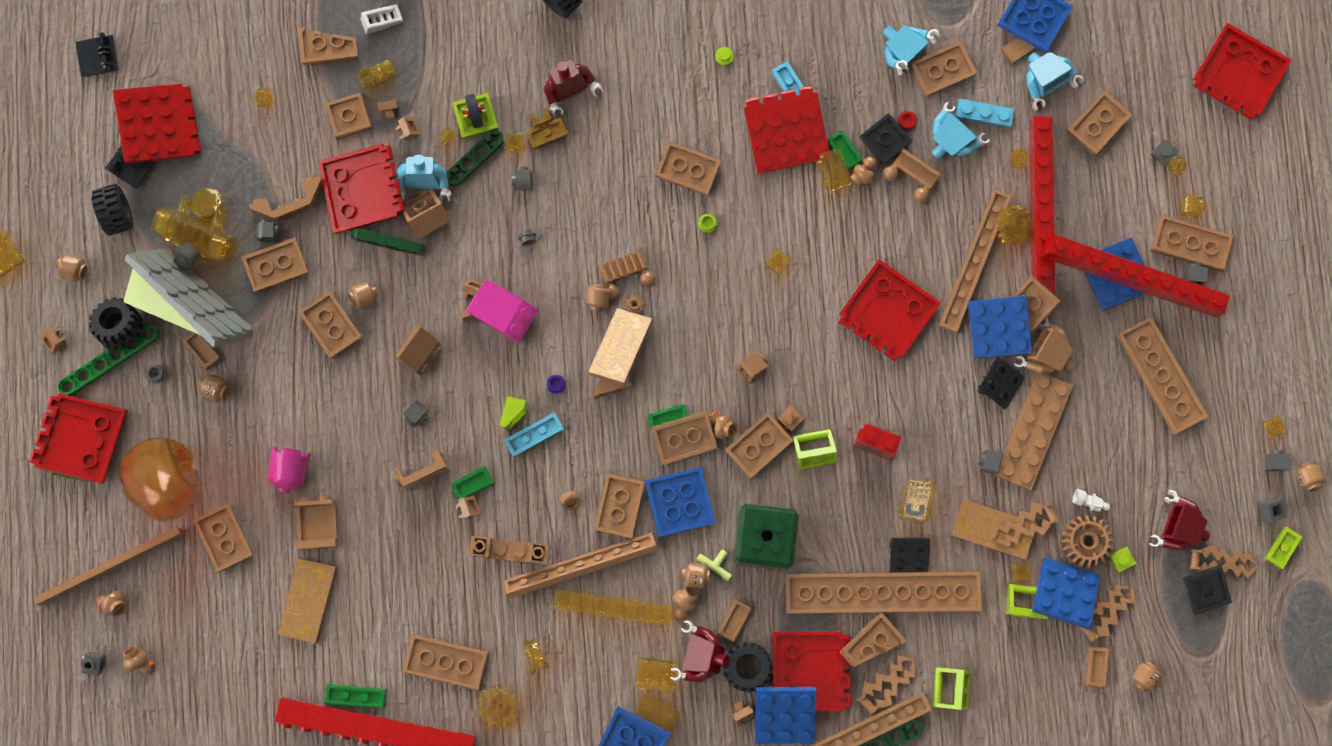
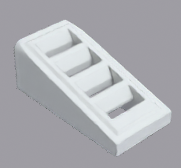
[361,4,403,35]

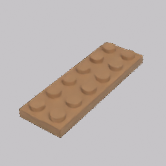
[1117,317,1208,435]
[994,373,1073,491]

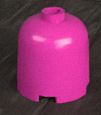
[268,446,311,493]

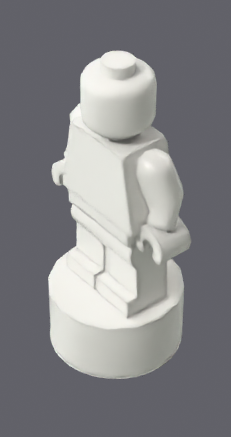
[1072,489,1110,511]

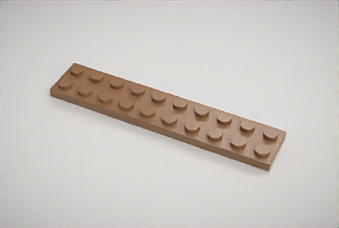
[785,572,982,614]

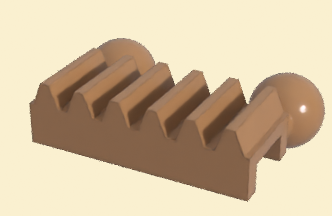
[883,149,941,203]
[598,250,655,299]

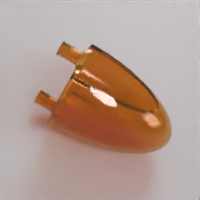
[119,438,199,522]

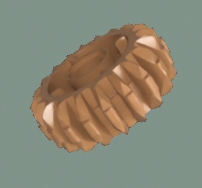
[1061,515,1114,568]

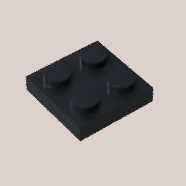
[859,113,913,166]
[1183,565,1232,615]

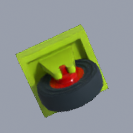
[452,93,499,140]

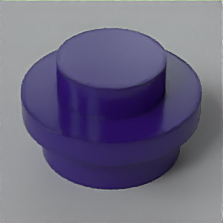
[547,375,566,394]

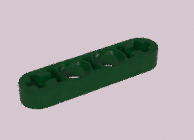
[447,130,504,187]
[351,228,425,256]
[858,720,923,746]

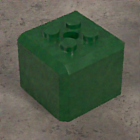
[732,504,799,571]

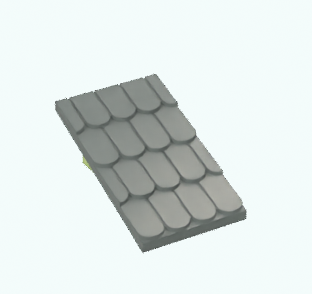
[123,248,254,348]

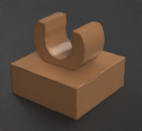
[377,100,399,119]
[396,117,421,140]
[462,279,482,300]
[40,327,66,354]
[777,405,804,432]
[455,496,481,519]
[732,701,755,727]

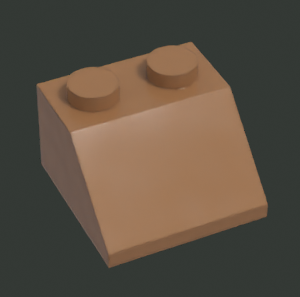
[402,189,451,239]
[395,325,441,375]

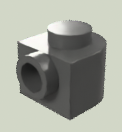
[512,167,532,190]
[256,220,281,242]
[172,241,200,269]
[404,400,429,428]
[81,652,106,676]

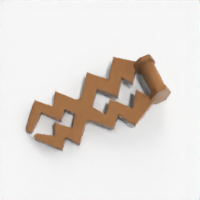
[992,502,1059,548]
[1189,544,1257,579]
[1077,585,1136,642]
[857,655,915,715]

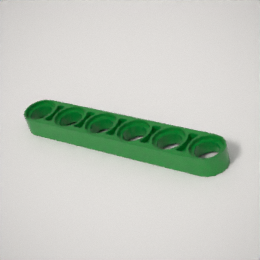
[58,324,159,396]

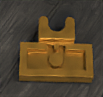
[526,108,568,150]

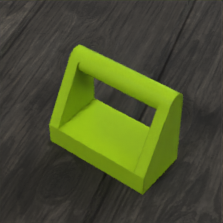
[500,396,528,432]
[792,429,837,470]
[1005,584,1048,620]
[933,667,971,711]

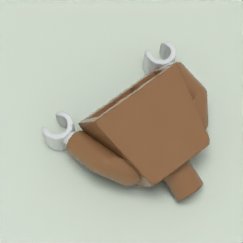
[1013,317,1075,374]

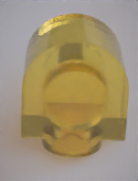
[1181,194,1205,217]

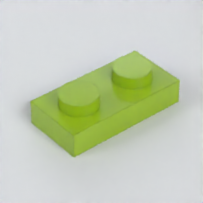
[1264,526,1302,570]

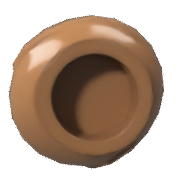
[850,157,877,187]
[708,411,737,439]
[672,587,698,619]
[97,591,126,616]
[123,646,154,675]

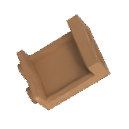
[394,449,449,490]
[294,496,338,550]

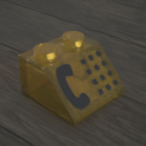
[898,479,936,524]

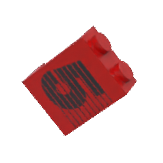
[853,423,902,460]

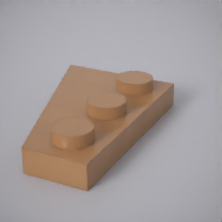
[298,27,359,65]
[840,612,907,667]

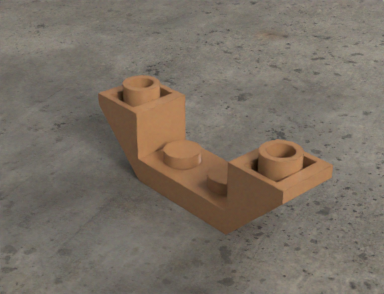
[249,176,323,223]
[469,536,549,564]

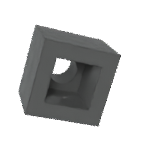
[1183,263,1208,285]
[978,450,1002,474]
[1264,450,1290,472]
[1258,497,1287,523]

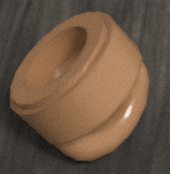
[560,491,581,511]

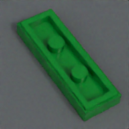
[325,684,386,709]

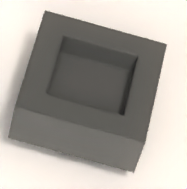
[1150,139,1178,166]

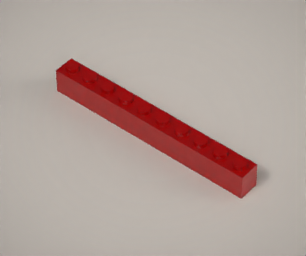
[1029,116,1055,295]
[1041,234,1230,317]
[275,698,476,746]

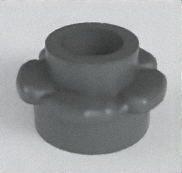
[518,230,536,246]
[147,365,166,384]

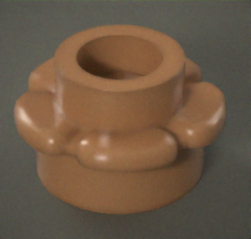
[625,296,644,314]

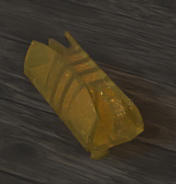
[151,195,237,261]

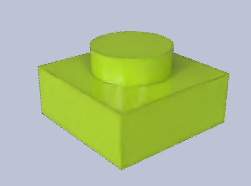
[1109,546,1137,573]

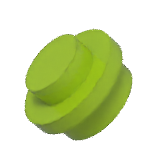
[715,47,734,66]
[698,214,717,233]

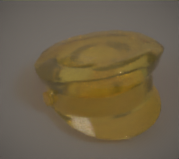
[191,187,225,224]
[522,639,550,675]

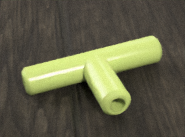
[697,550,732,581]

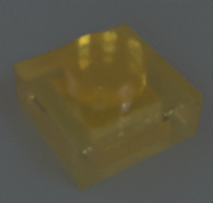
[764,248,791,276]

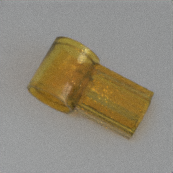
[358,60,396,90]

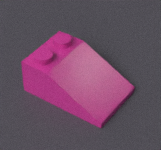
[466,279,539,343]

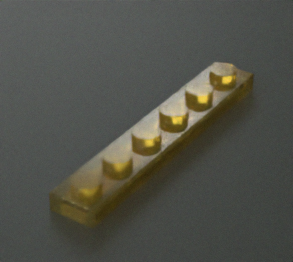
[553,590,672,626]

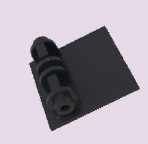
[75,32,118,77]
[105,146,155,189]
[977,357,1024,409]
[889,538,930,573]

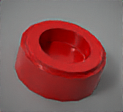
[897,111,917,131]

